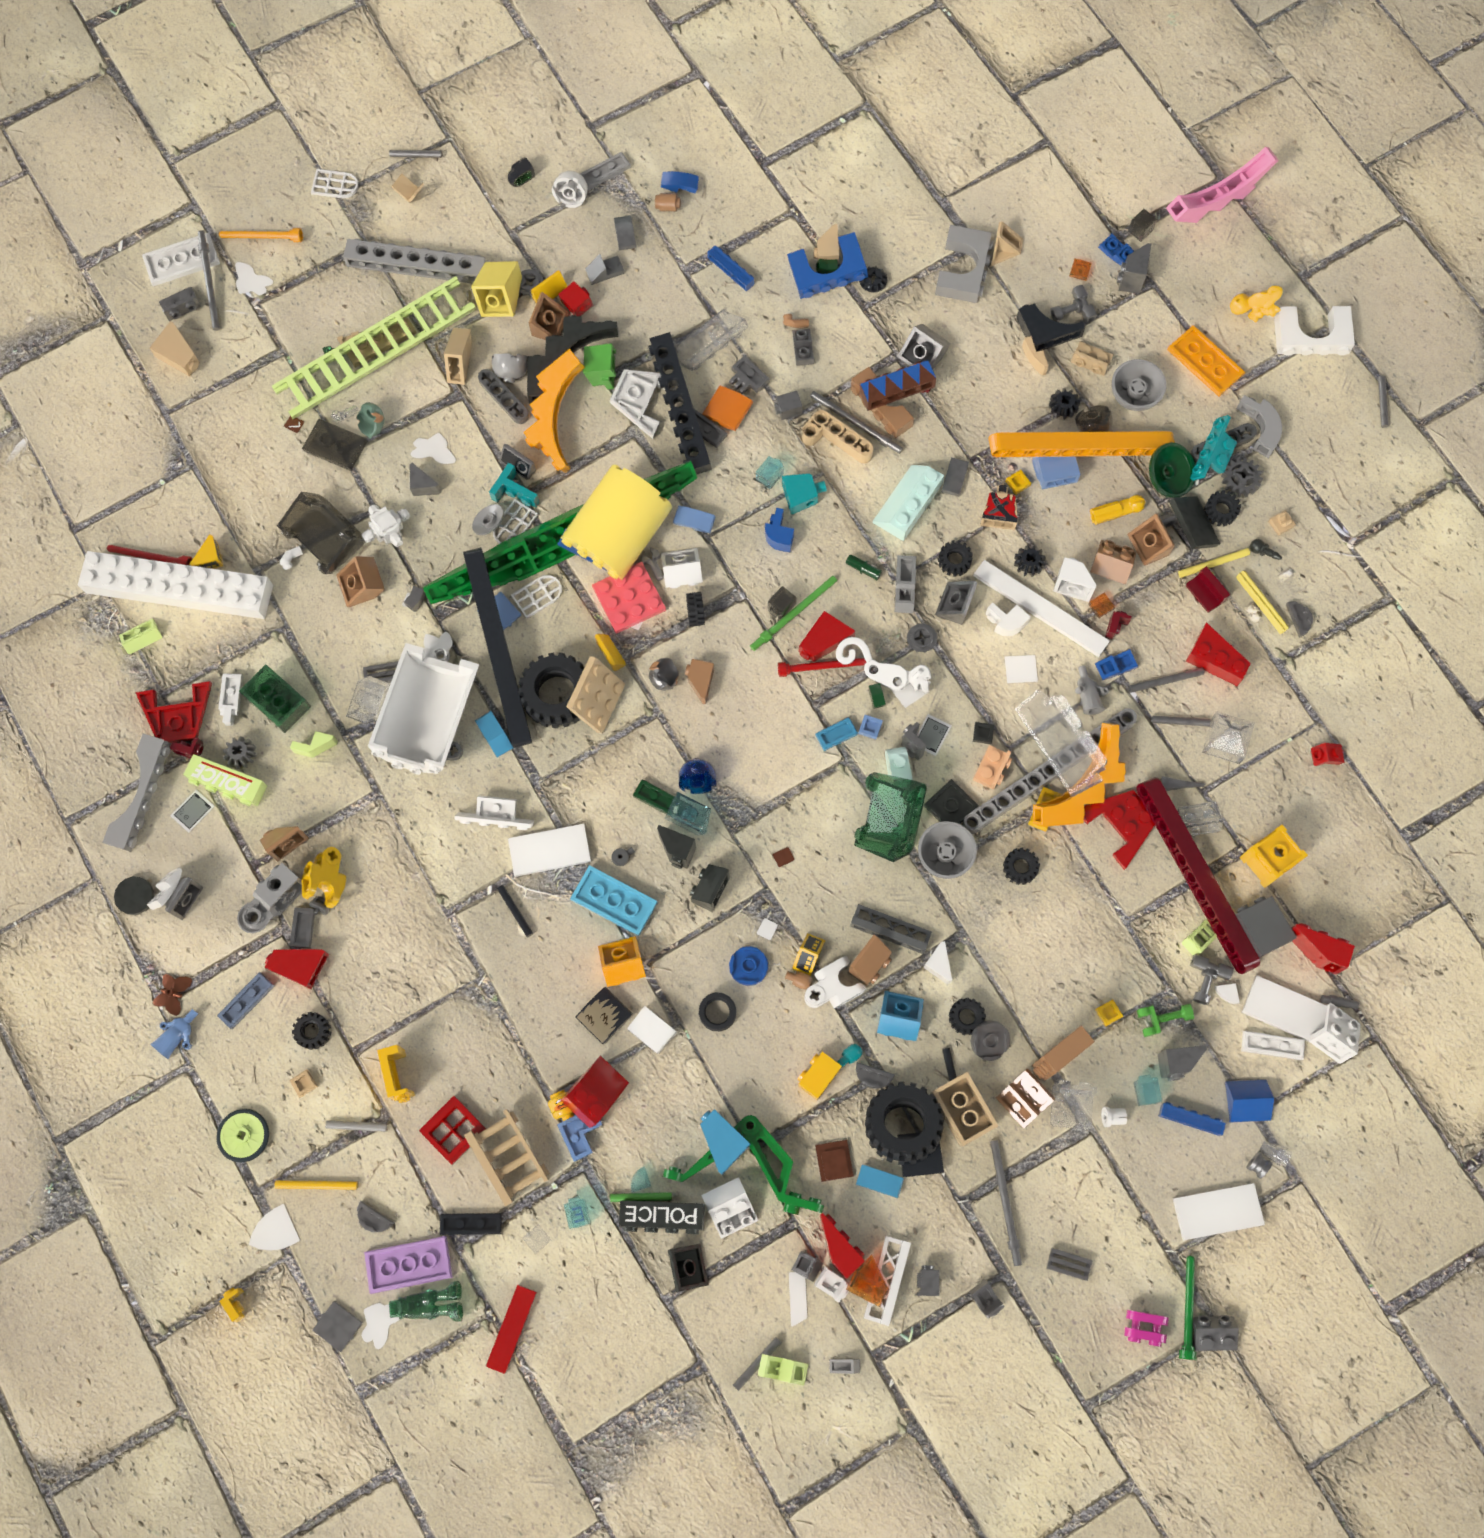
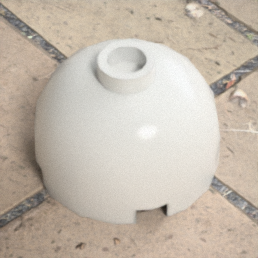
[552,171,588,208]

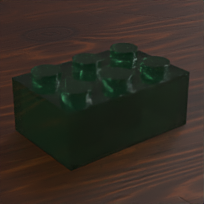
[239,664,311,734]

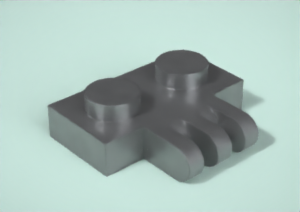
[729,355,770,394]

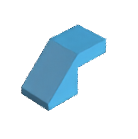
[475,711,513,757]

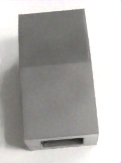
[404,586,426,612]

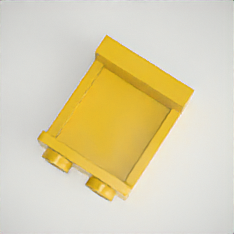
[377,1044,415,1103]

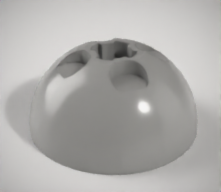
[1111,359,1166,411]
[918,821,977,879]

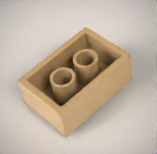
[930,1072,998,1147]

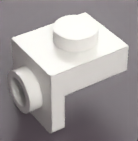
[814,1266,850,1302]

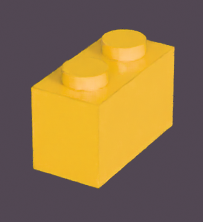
[798,1051,842,1100]

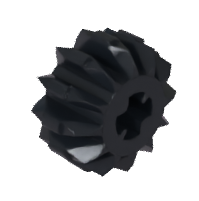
[1049,388,1080,420]
[1014,544,1046,577]

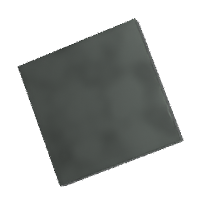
[924,779,979,824]

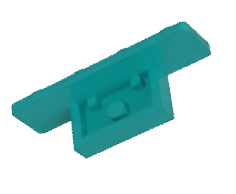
[1190,415,1237,481]

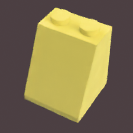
[471,261,522,317]

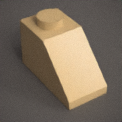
[813,224,839,265]

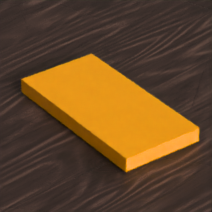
[1167,325,1245,397]

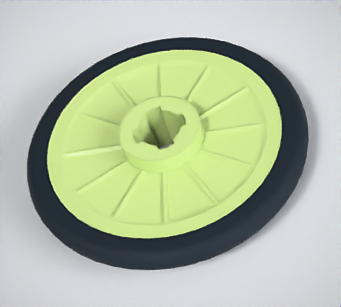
[216,1109,269,1163]

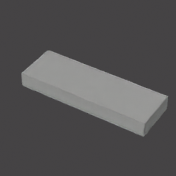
[580,152,631,190]

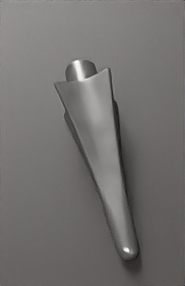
[1159,776,1205,791]

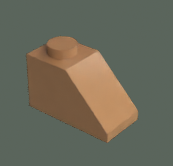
[685,659,715,704]

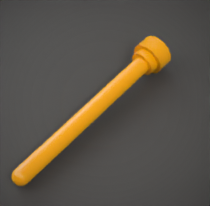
[219,228,303,242]

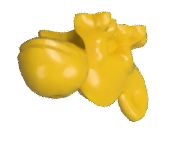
[1230,285,1283,322]

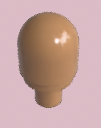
[785,971,812,990]

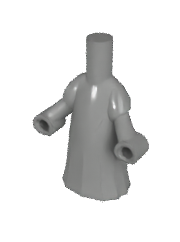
[1075,666,1109,715]

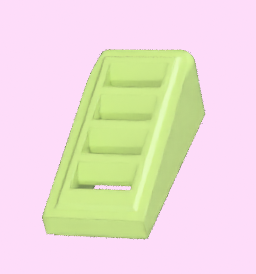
[1182,919,1217,955]

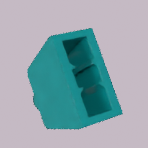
[782,473,827,515]

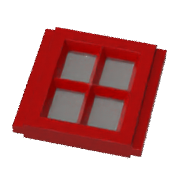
[419,1096,486,1165]

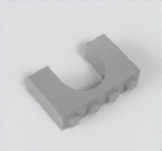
[935,225,994,303]

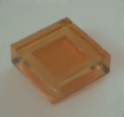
[1069,258,1092,281]
[1088,592,1115,618]

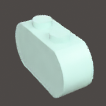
[885,747,915,806]

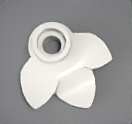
[424,632,453,662]

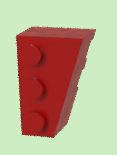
[1186,622,1251,686]

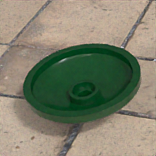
[1149,443,1195,498]

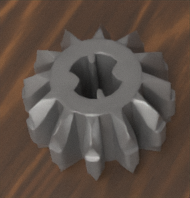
[223,736,257,769]

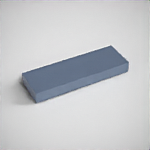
[217,972,275,1030]

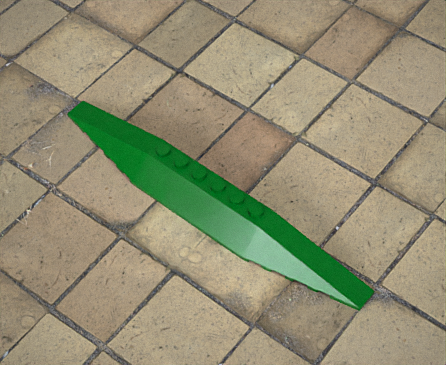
[422,461,698,604]

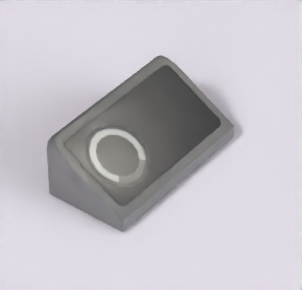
[500,444,536,480]

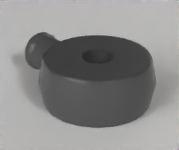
[611,847,635,866]

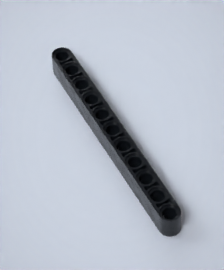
[463,547,532,748]

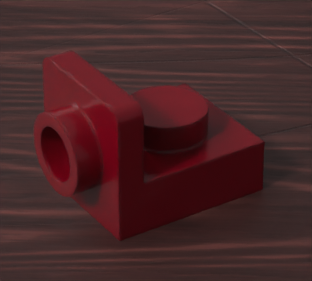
[1105,611,1132,640]
[170,737,204,759]

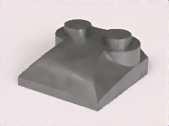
[165,877,203,920]

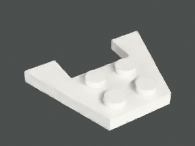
[610,369,676,439]

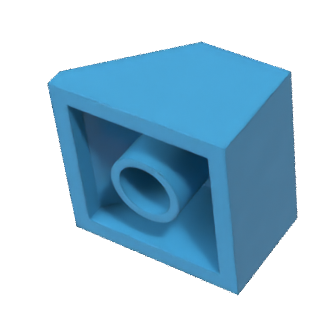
[877,991,924,1041]

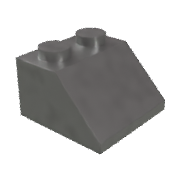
[1117,243,1151,294]
[897,324,951,370]
[1157,1045,1207,1081]

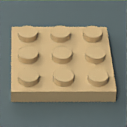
[566,656,625,734]

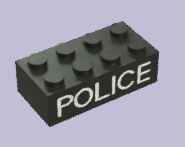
[619,1200,705,1234]

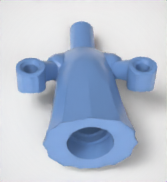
[150,1009,198,1059]

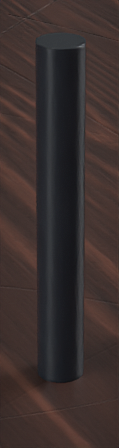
[497,885,533,938]
[942,1048,957,1081]

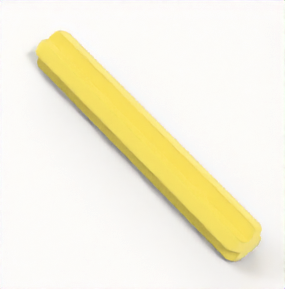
[1236,571,1289,634]

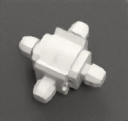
[362,505,410,547]

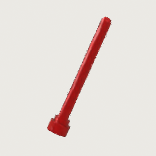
[107,545,193,566]
[778,658,867,677]

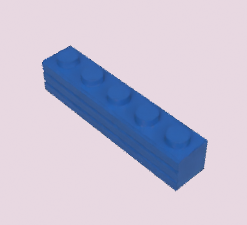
[707,245,754,292]
[1158,1102,1226,1136]

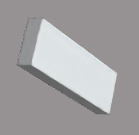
[1241,1031,1305,1061]

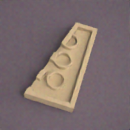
[336,317,417,368]

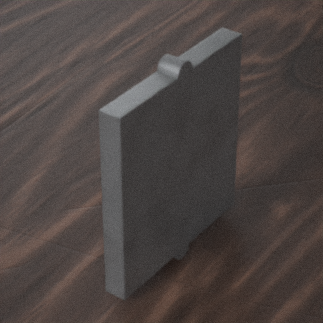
[313,1301,362,1352]

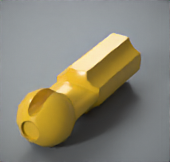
[1090,495,1146,525]

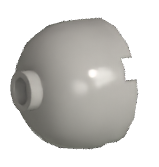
[492,353,527,383]

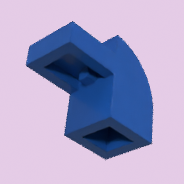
[765,508,794,553]

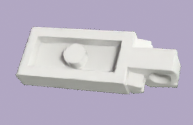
[218,674,244,726]

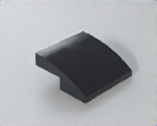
[897,1132,944,1177]

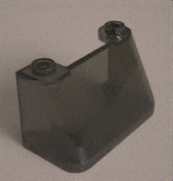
[277,491,366,575]

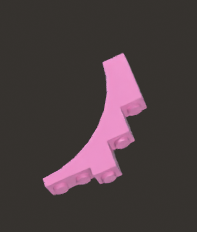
[1166,147,1279,223]

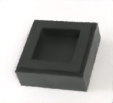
[972,722,994,744]

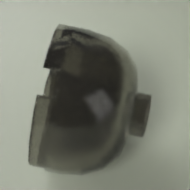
[1075,405,1113,432]

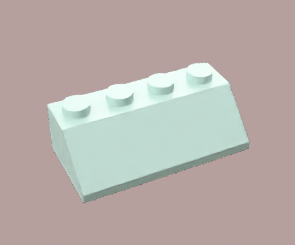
[872,465,944,541]

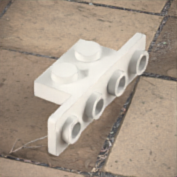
[455,795,534,830]

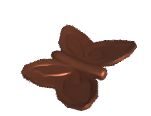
[153,974,192,1016]

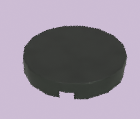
[114,876,155,916]

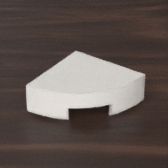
[1215,983,1240,1004]

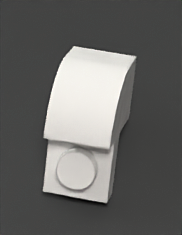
[986,603,1031,636]

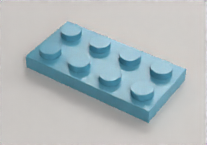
[570,865,658,936]

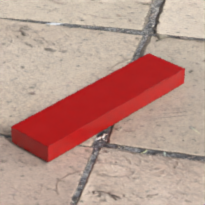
[485,1285,537,1374]

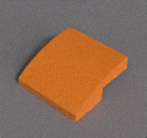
[702,386,753,431]

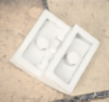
[147,868,182,910]

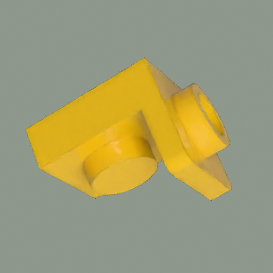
[219,1287,245,1322]

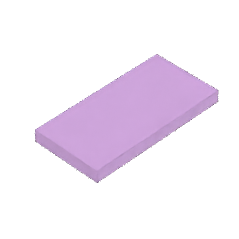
[364,1236,453,1294]

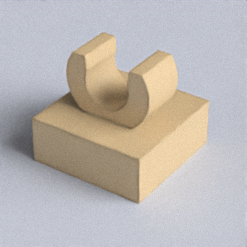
[1268,510,1296,536]

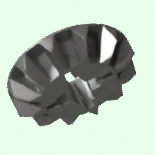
[520,269,543,296]
[907,624,937,653]

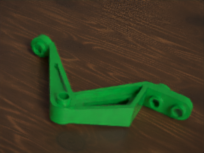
[662,1115,825,1215]

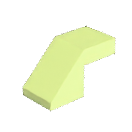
[290,731,338,758]
[758,1354,808,1385]

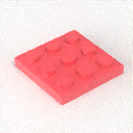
[592,562,666,634]

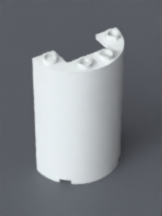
[368,643,479,775]

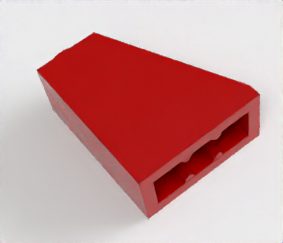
[799,611,855,662]
[264,949,329,990]

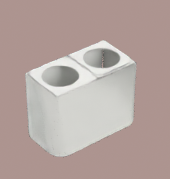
[627,1006,677,1054]

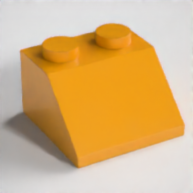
[598,936,646,987]

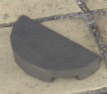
[1286,601,1313,638]
[856,1062,895,1089]
[357,1201,395,1233]

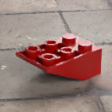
[1291,923,1355,975]
[819,1213,865,1279]

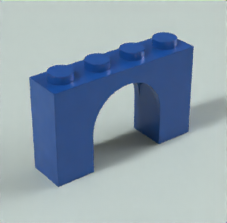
[787,232,868,299]

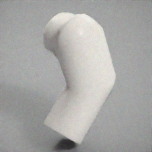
[280,546,303,570]

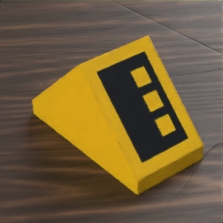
[189,534,223,569]
[792,933,825,976]

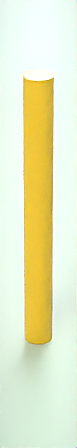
[275,1180,358,1190]

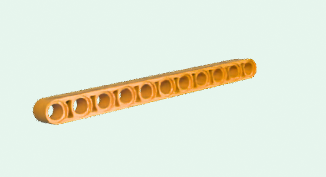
[988,431,1175,457]

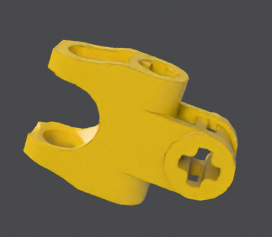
[301,847,346,908]

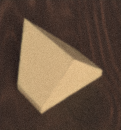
[991,221,1023,266]

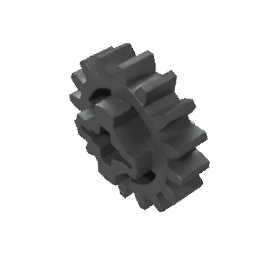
[1221,457,1263,497]

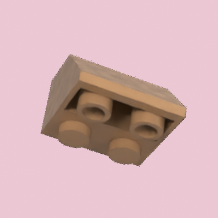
[1090,540,1136,584]

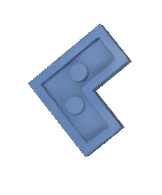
[557,1115,602,1162]

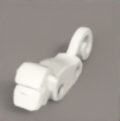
[836,637,932,693]

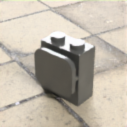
[1236,896,1297,958]

